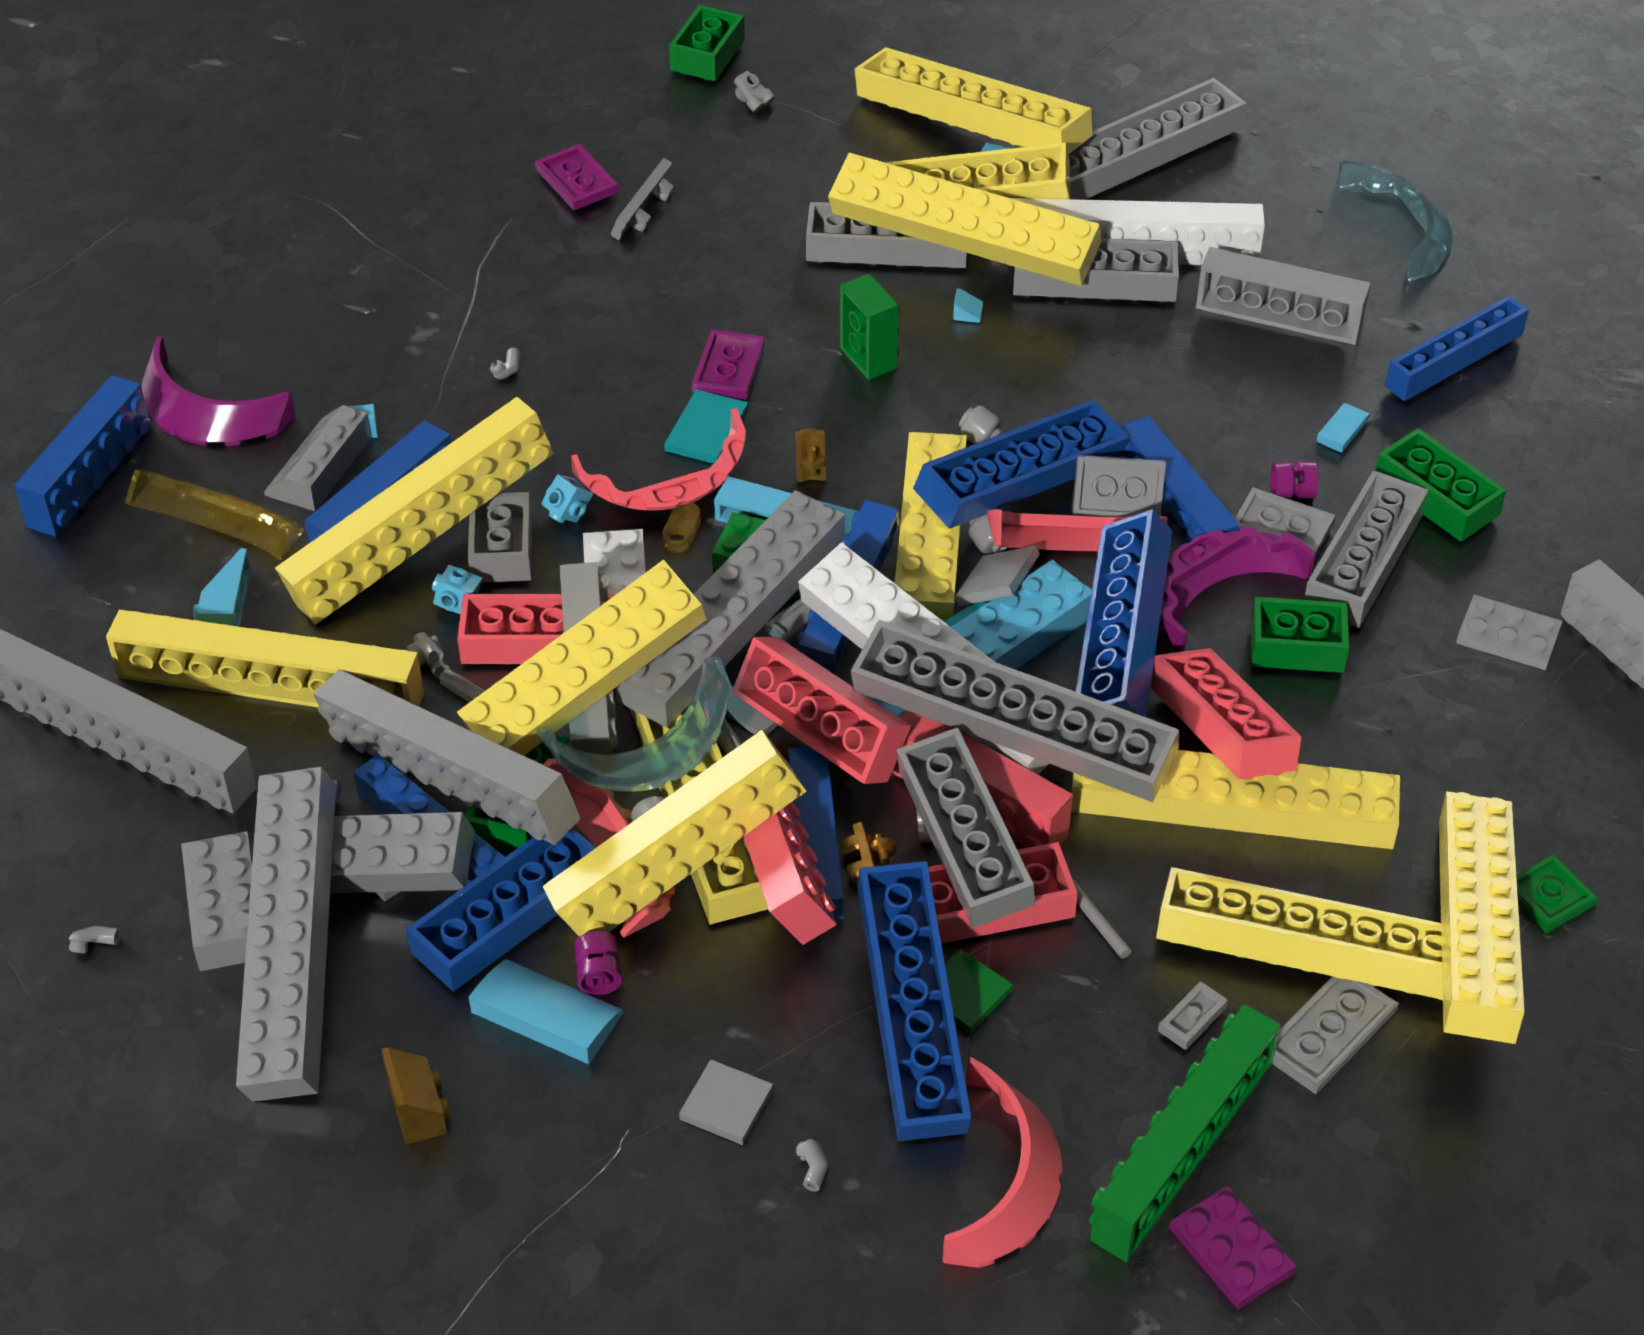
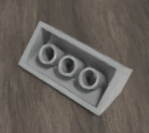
[264,405,372,511]

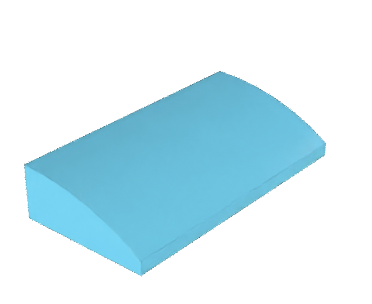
[469,959,623,1064]

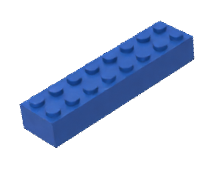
[913,399,1130,529]
[1076,509,1172,717]
[857,861,971,1141]

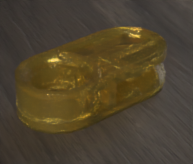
[663,503,701,553]

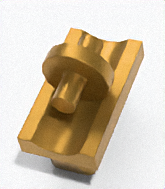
[795,428,826,482]
[840,821,897,885]

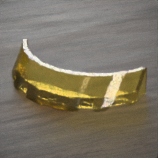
[125,470,304,561]

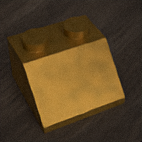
[381,1047,451,1145]

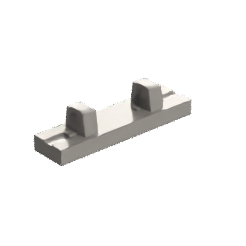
[610,158,674,240]

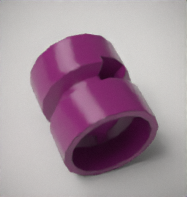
[1270,461,1318,499]
[574,931,622,995]

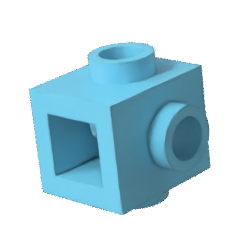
[541,474,594,523]
[432,565,482,614]

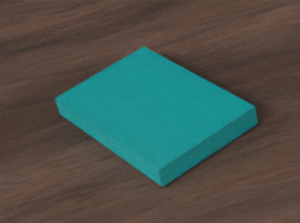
[664,389,749,464]

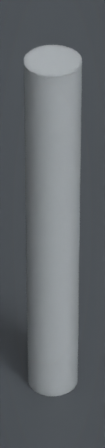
[1073,880,1131,959]

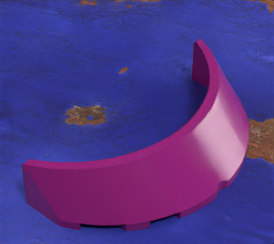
[142,336,295,446]
[1160,527,1316,653]

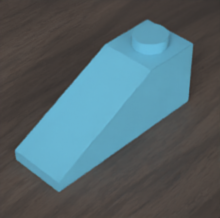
[193,548,251,627]

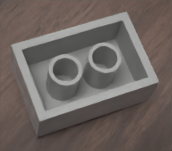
[468,492,532,582]

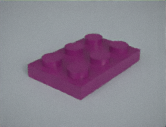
[535,144,619,210]
[692,329,765,400]
[1169,1186,1297,1310]

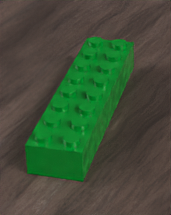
[1089,1004,1281,1263]

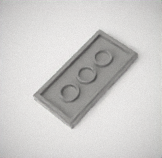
[1272,976,1399,1094]

